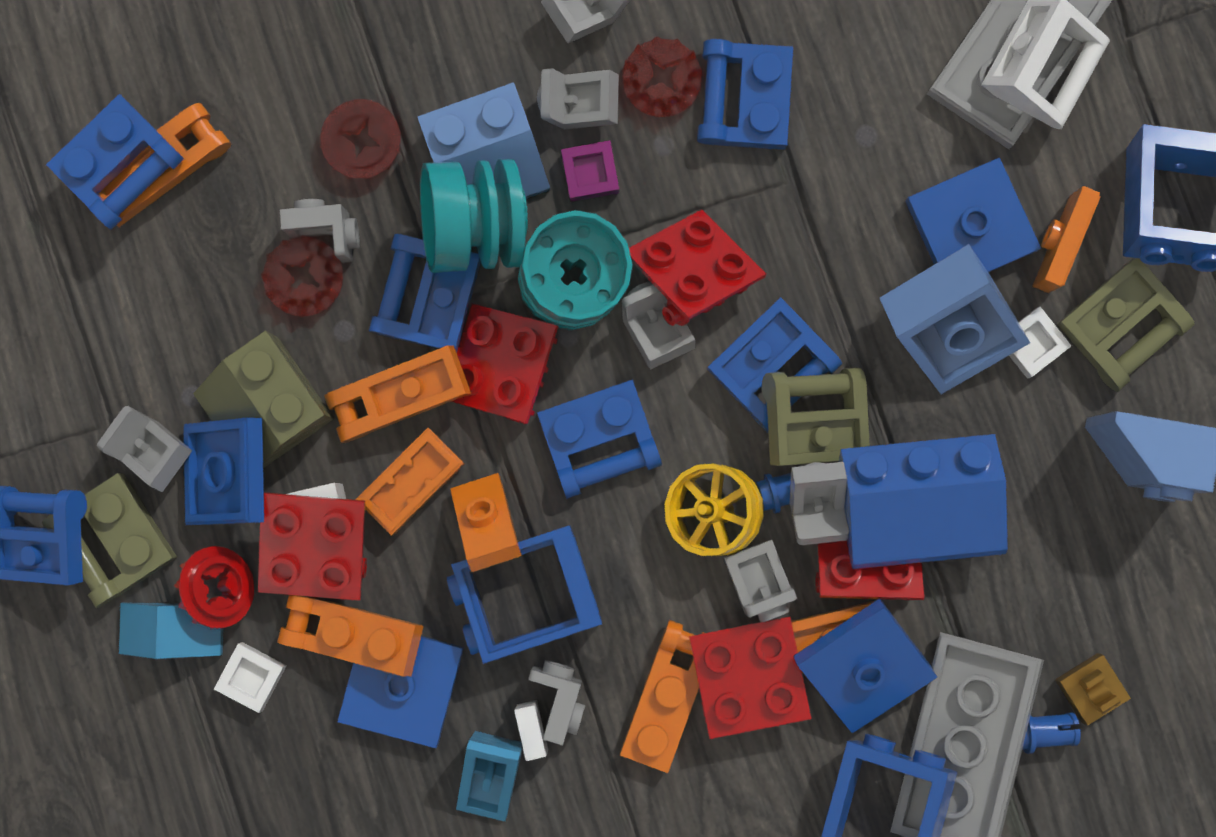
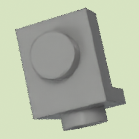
[541,0,630,43]
[537,68,619,130]
[280,199,360,263]
[622,282,696,370]
[97,406,192,492]
[789,462,849,545]
[723,540,797,622]
[528,661,585,745]

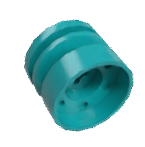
[420,159,528,273]
[518,210,632,331]

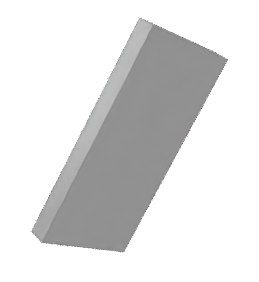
[927,0,1112,149]
[890,632,1044,837]

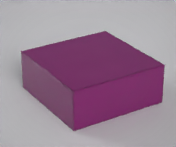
[561,141,619,202]

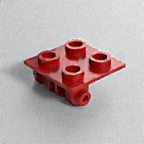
[629,210,766,326]
[451,304,559,425]
[258,493,367,601]
[815,540,924,600]
[689,617,812,739]

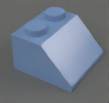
[417,82,551,199]
[880,244,1030,394]
[1085,411,1216,502]

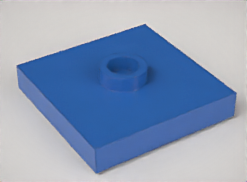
[905,157,1042,273]
[183,418,264,525]
[794,598,938,733]
[337,636,464,748]

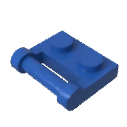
[697,39,793,150]
[46,94,184,230]
[368,234,481,353]
[707,297,842,433]
[537,379,662,499]
[0,486,87,585]

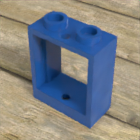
[1123,124,1216,272]
[447,525,602,664]
[821,734,958,837]

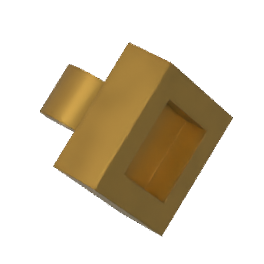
[1055,653,1131,725]

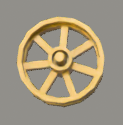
[664,464,764,556]

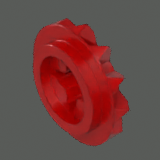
[174,546,254,630]

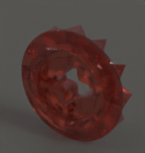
[622,36,702,117]
[320,99,401,180]
[261,235,343,317]

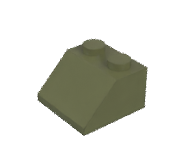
[193,331,334,468]

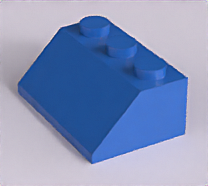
[838,434,1008,569]

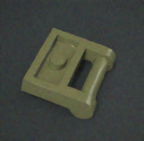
[1057,258,1195,392]
[762,367,870,466]
[42,473,177,608]

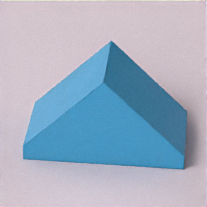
[119,602,223,659]
[456,731,523,822]

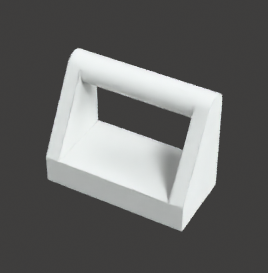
[981,0,1110,129]

